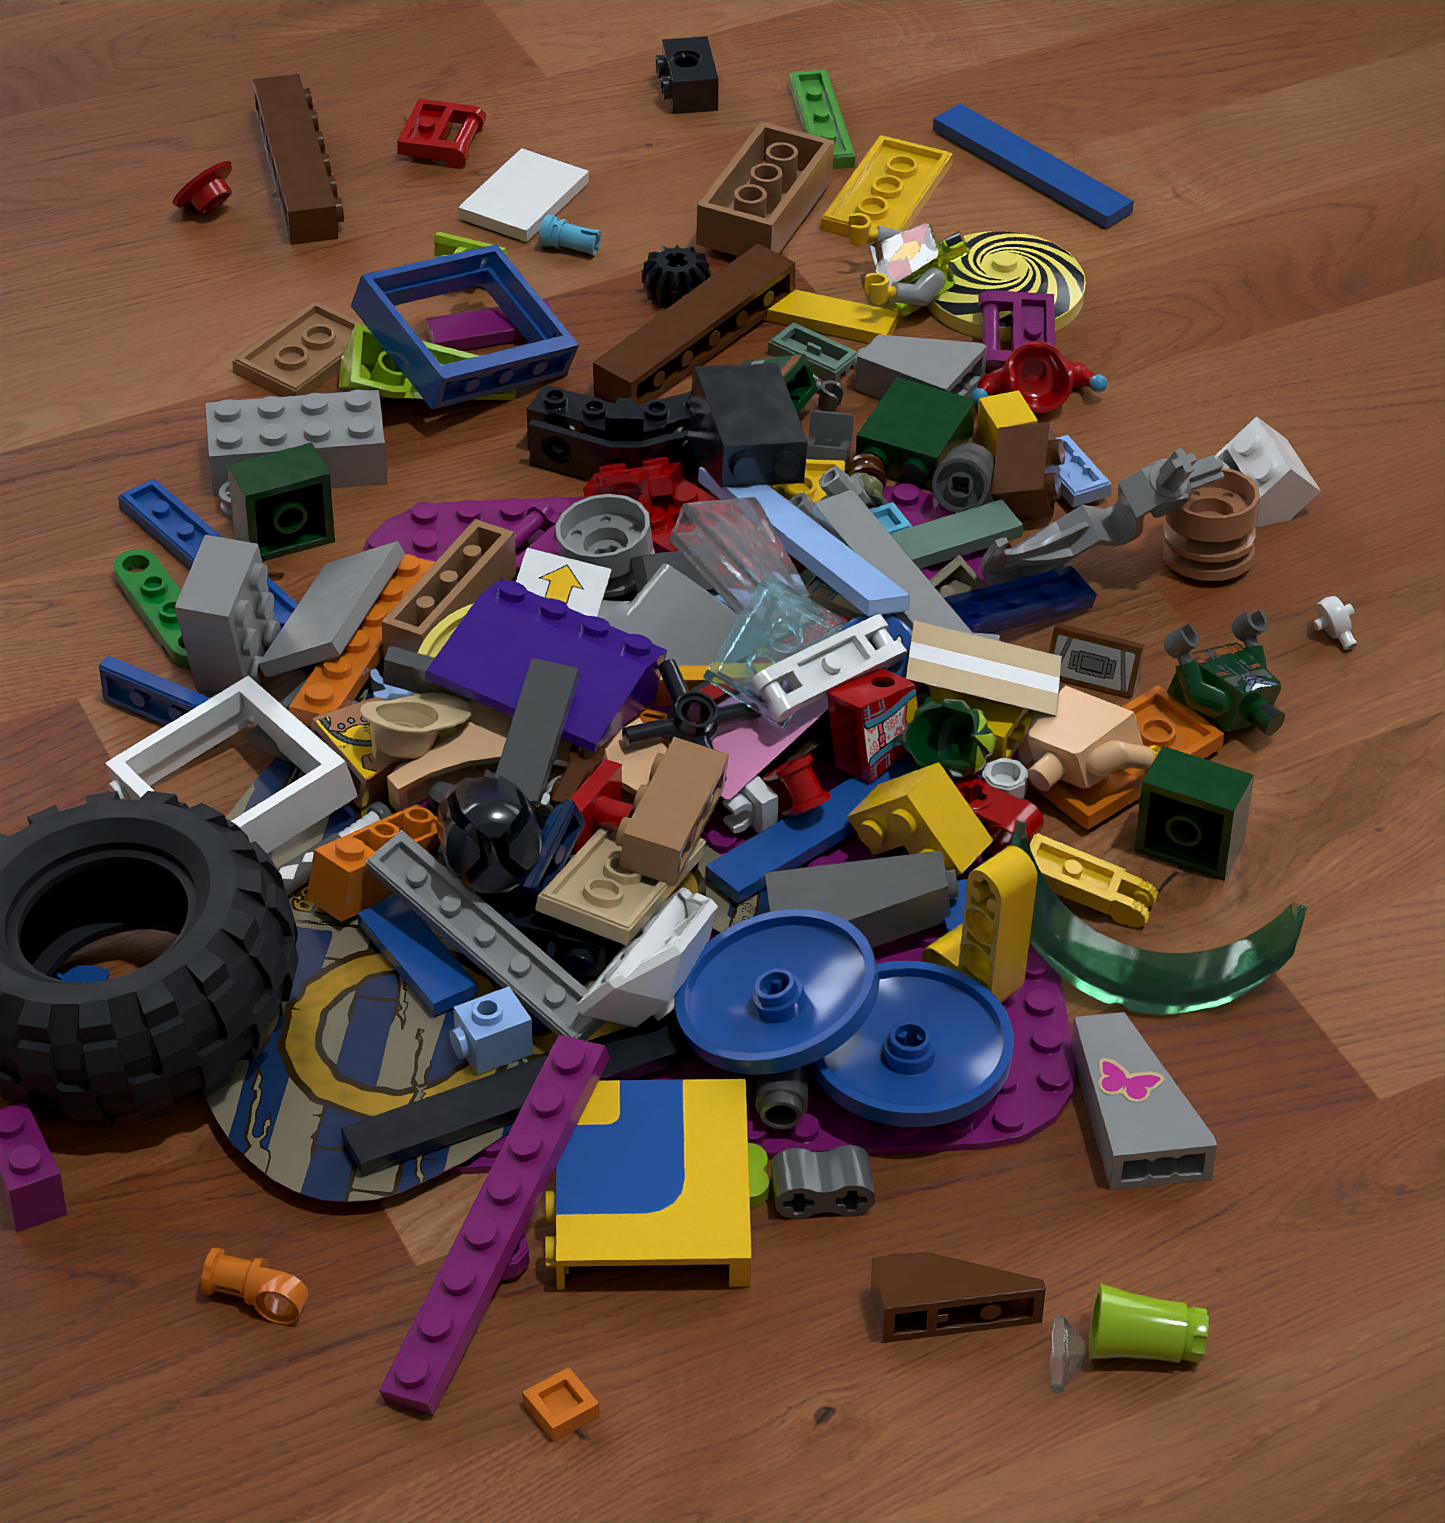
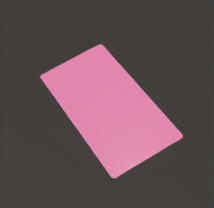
[711,653,828,800]

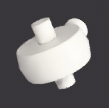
[1313,596,1357,650]

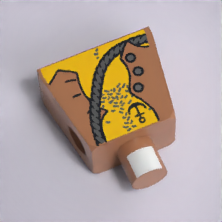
[310,697,414,809]

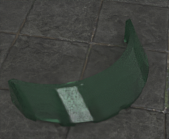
[1009,819,1307,1015]

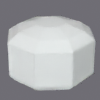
[982,758,1029,799]

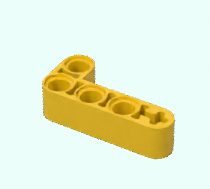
[921,846,1037,1003]

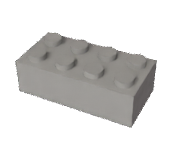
[206,389,387,497]

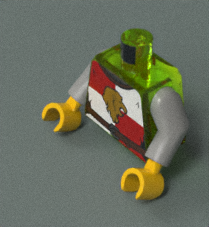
[848,213,970,319]

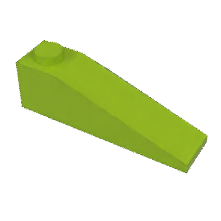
[339,323,516,400]

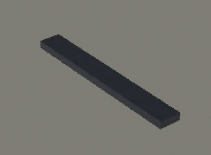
[341,1011,698,1175]

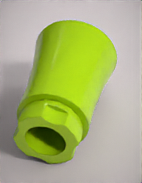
[1089,1283,1209,1363]

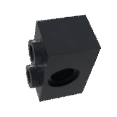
[655,36,719,114]

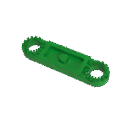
[113,549,190,669]

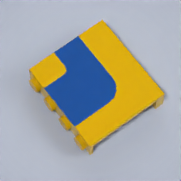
[545,1079,752,1290]

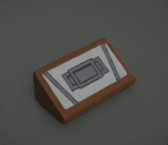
[1049,623,1145,699]

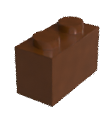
[991,422,1065,520]

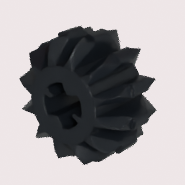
[642,244,711,307]

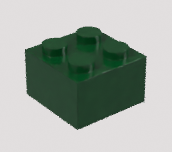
[227,442,335,562]
[1134,746,1254,881]

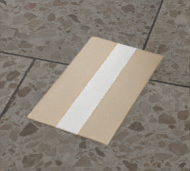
[906,620,1062,716]

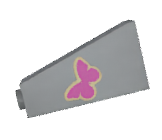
[1071,1012,1217,1190]

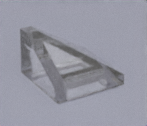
[1049,1315,1088,1393]

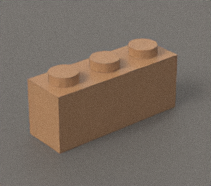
[615,737,729,885]

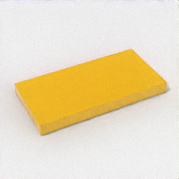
[821,135,953,243]

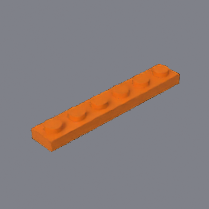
[289,554,435,727]

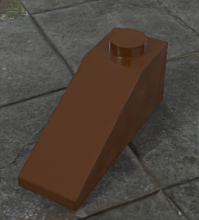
[870,1251,1046,1343]

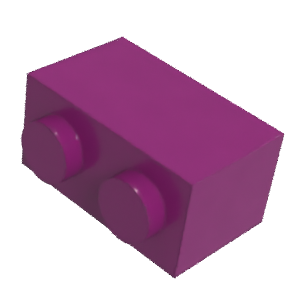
[0,1102,67,1232]

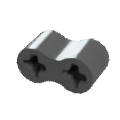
[771,1145,875,1219]

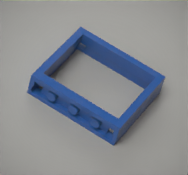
[351,244,579,410]

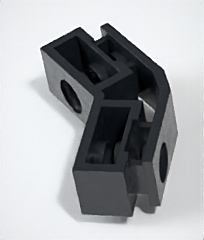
[526,385,702,482]

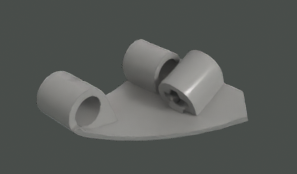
[605,563,771,666]

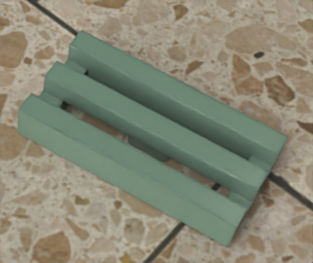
[768,322,858,382]

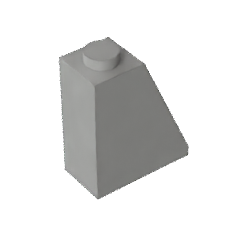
[853,334,987,399]

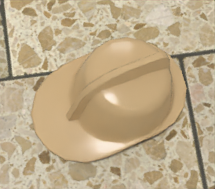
[360,693,472,761]

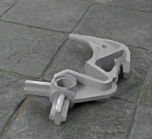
[979,448,1225,591]

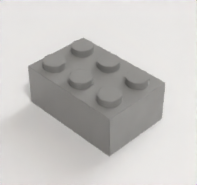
[175,535,281,695]

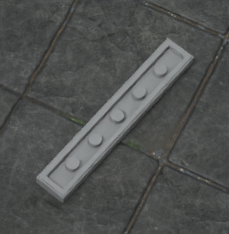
[812,489,974,635]
[365,830,607,1041]

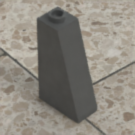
[765,851,958,948]

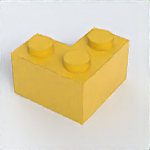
[847,762,993,876]

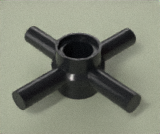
[622,659,762,781]

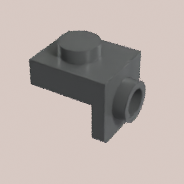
[806,410,854,467]

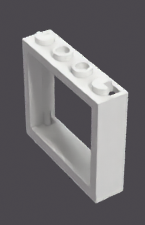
[105,676,358,853]

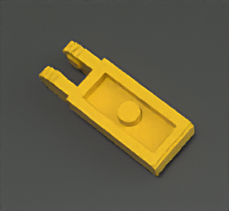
[1026,833,1158,929]

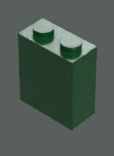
[856,377,976,491]

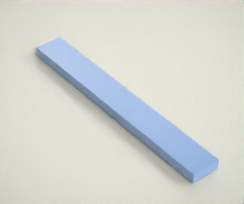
[698,467,910,617]

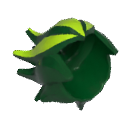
[893,697,997,784]

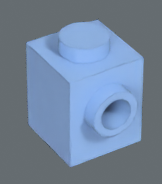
[449,986,533,1076]

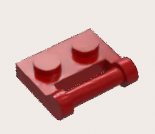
[397,98,486,169]

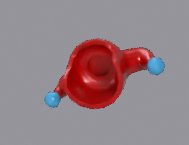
[970,341,1108,413]

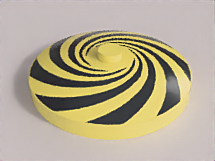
[926,231,1086,341]

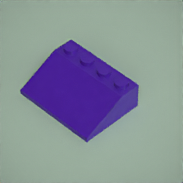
[424,579,667,752]

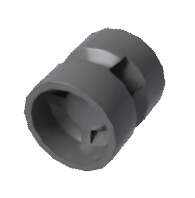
[932,443,995,513]

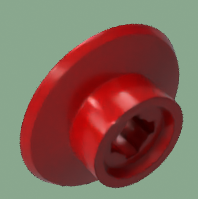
[172,161,232,215]

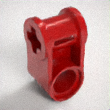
[760,754,831,817]
[955,778,1044,856]

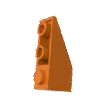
[306,804,440,922]

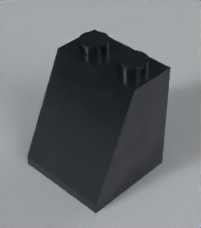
[687,363,808,488]

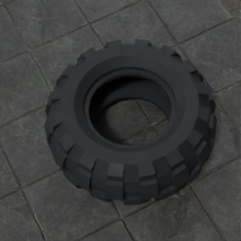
[0,791,299,1127]

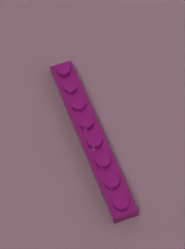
[379,1035,610,1415]

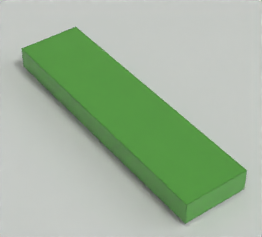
[789,69,855,169]

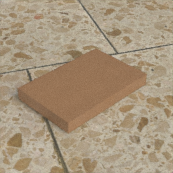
[232,301,366,397]

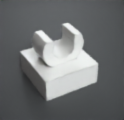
[723,775,778,834]

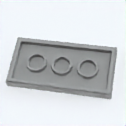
[258,541,405,677]

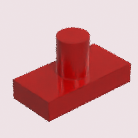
[570,759,634,855]

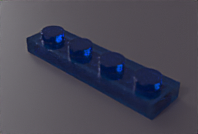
[944,566,1097,634]

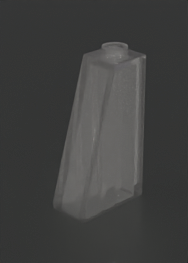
[670,497,810,637]

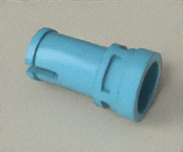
[538,214,602,256]

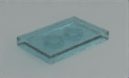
[702,572,846,728]

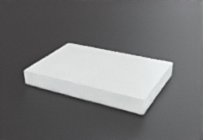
[458,148,589,242]

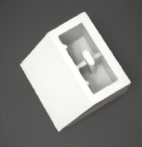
[1214,416,1321,528]

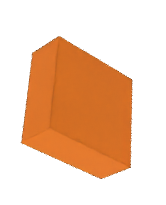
[522,1367,600,1442]

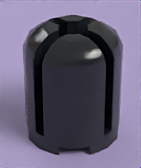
[436,776,543,895]

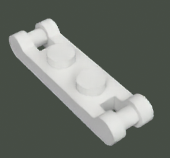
[749,614,908,722]

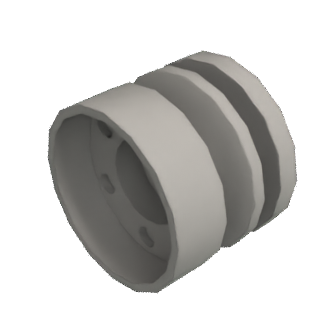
[556,494,655,602]

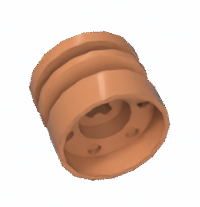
[1162,468,1260,581]

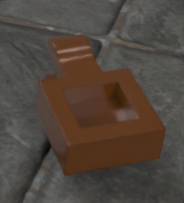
[550,744,608,808]

